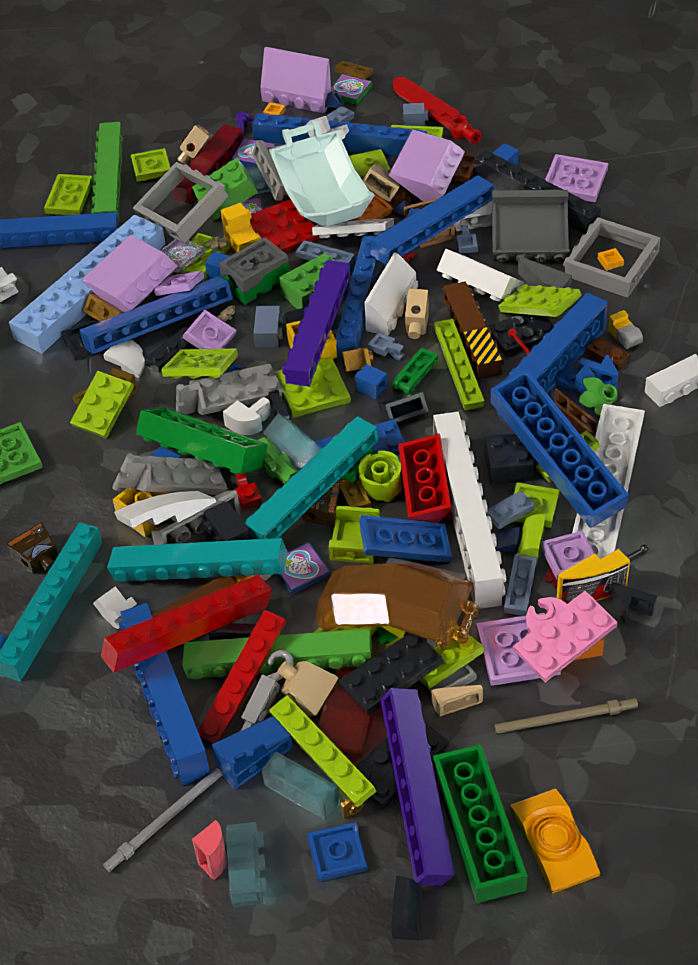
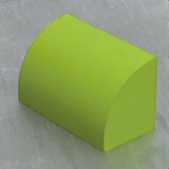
[517,514,546,565]

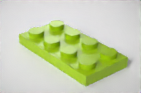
[498,284,582,317]

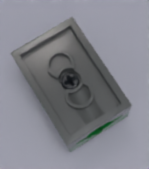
[219,237,290,305]

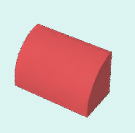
[192,820,227,880]

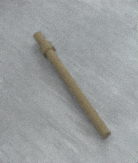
[494,698,638,734]

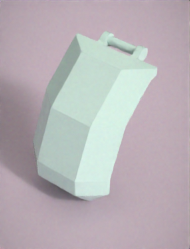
[269,120,375,227]

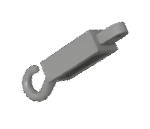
[241,650,294,731]

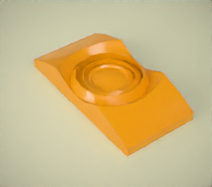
[510,788,600,894]

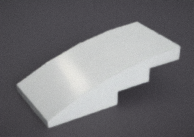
[114,491,216,528]

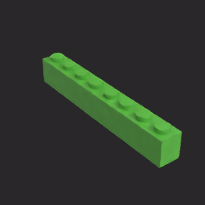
[91,122,123,222]
[183,629,372,679]

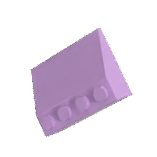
[261,47,331,114]
[388,130,465,202]
[81,235,178,312]

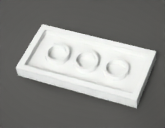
[312,218,394,238]

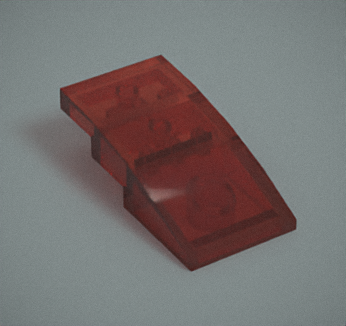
[318,667,375,754]

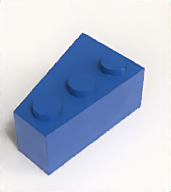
[212,717,293,790]

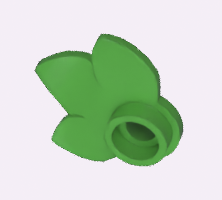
[579,377,617,416]

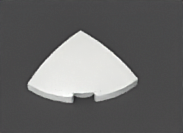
[104,339,145,378]

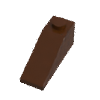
[548,389,599,437]

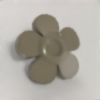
[206,236,228,250]
[218,305,235,322]

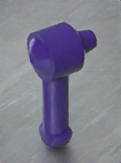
[236,112,253,133]

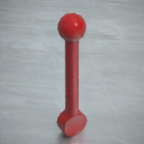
[508,328,531,355]

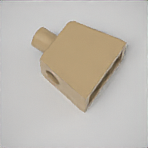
[177,125,213,164]
[362,164,400,202]
[405,289,429,339]
[277,661,338,717]

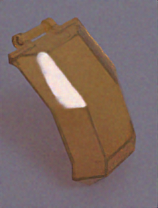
[315,563,480,648]

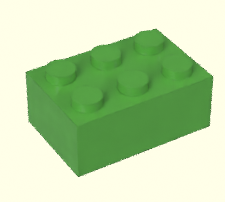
[192,158,258,222]
[279,253,349,309]

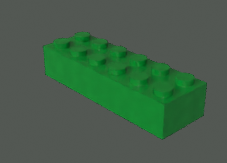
[136,407,268,474]
[433,744,528,903]

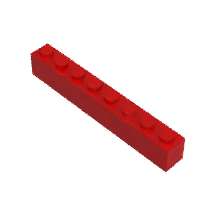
[101,574,272,673]

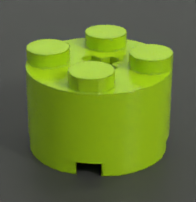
[359,451,404,502]

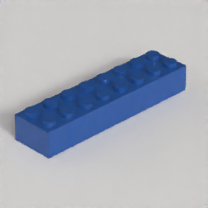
[497,292,608,418]
[490,369,629,529]
[118,603,210,786]

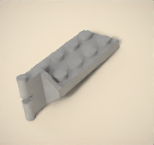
[176,364,284,415]
[112,453,228,495]

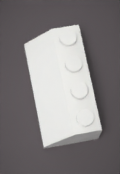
[437,249,524,302]
[365,253,418,336]

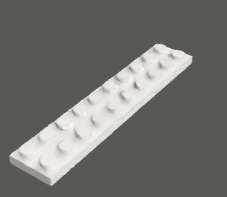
[572,404,645,559]

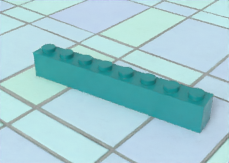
[244,416,379,540]
[0,522,103,682]
[107,538,288,582]

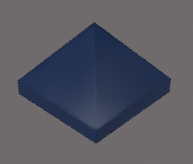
[392,200,412,218]

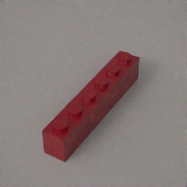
[172,124,243,205]

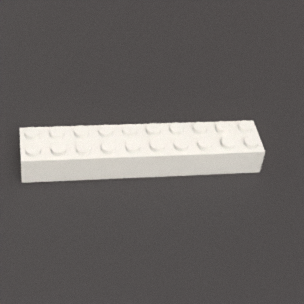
[433,412,506,609]

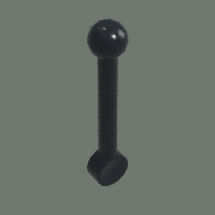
[626,544,649,559]

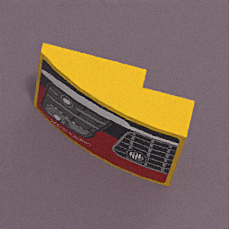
[556,549,630,604]

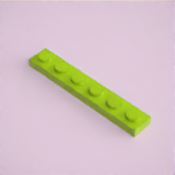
[434,318,484,410]
[269,695,377,808]

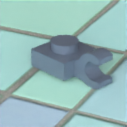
[457,225,478,254]
[368,332,405,360]

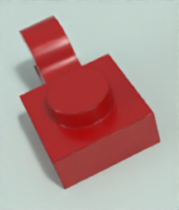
[234,472,262,509]

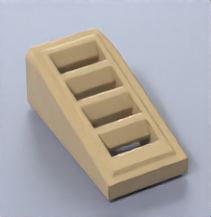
[431,685,483,717]

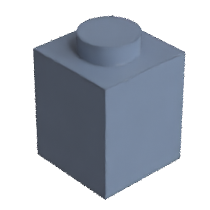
[403,103,428,126]

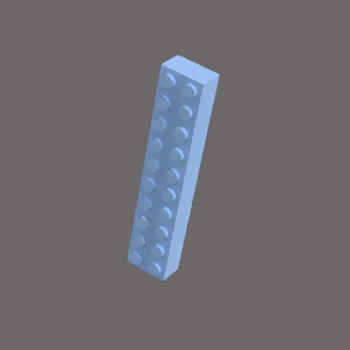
[9,215,166,354]

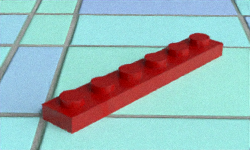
[198,609,286,744]

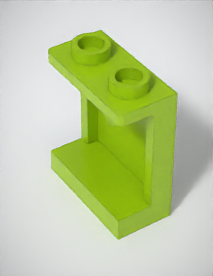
[329,506,380,564]

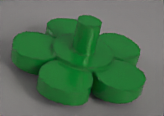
[377,626,398,645]

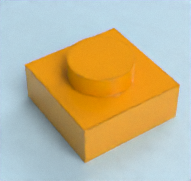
[263,102,286,116]
[598,248,624,271]

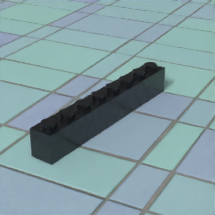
[474,150,601,234]

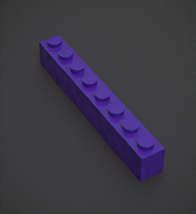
[282,260,350,387]
[381,688,455,885]

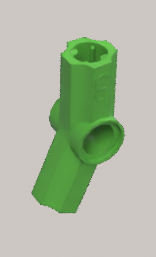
[258,437,299,484]

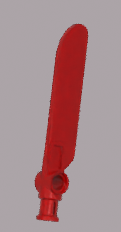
[393,77,482,145]

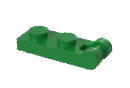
[392,348,438,394]

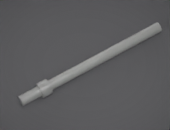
[103,768,223,872]

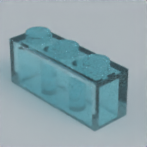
[263,413,322,470]
[262,752,339,820]
[226,822,267,907]

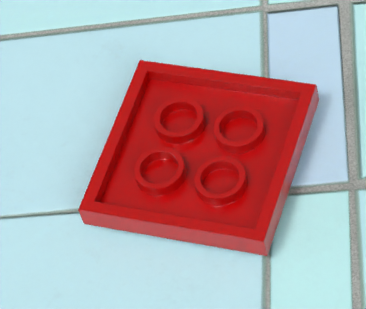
[250,199,320,253]

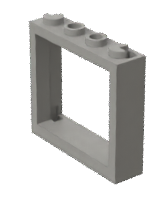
[133,162,229,244]
[563,218,661,298]

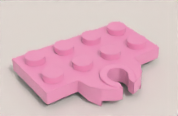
[513,591,617,683]

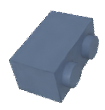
[253,306,284,348]

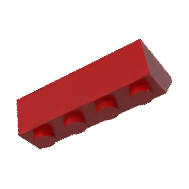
[398,433,452,523]

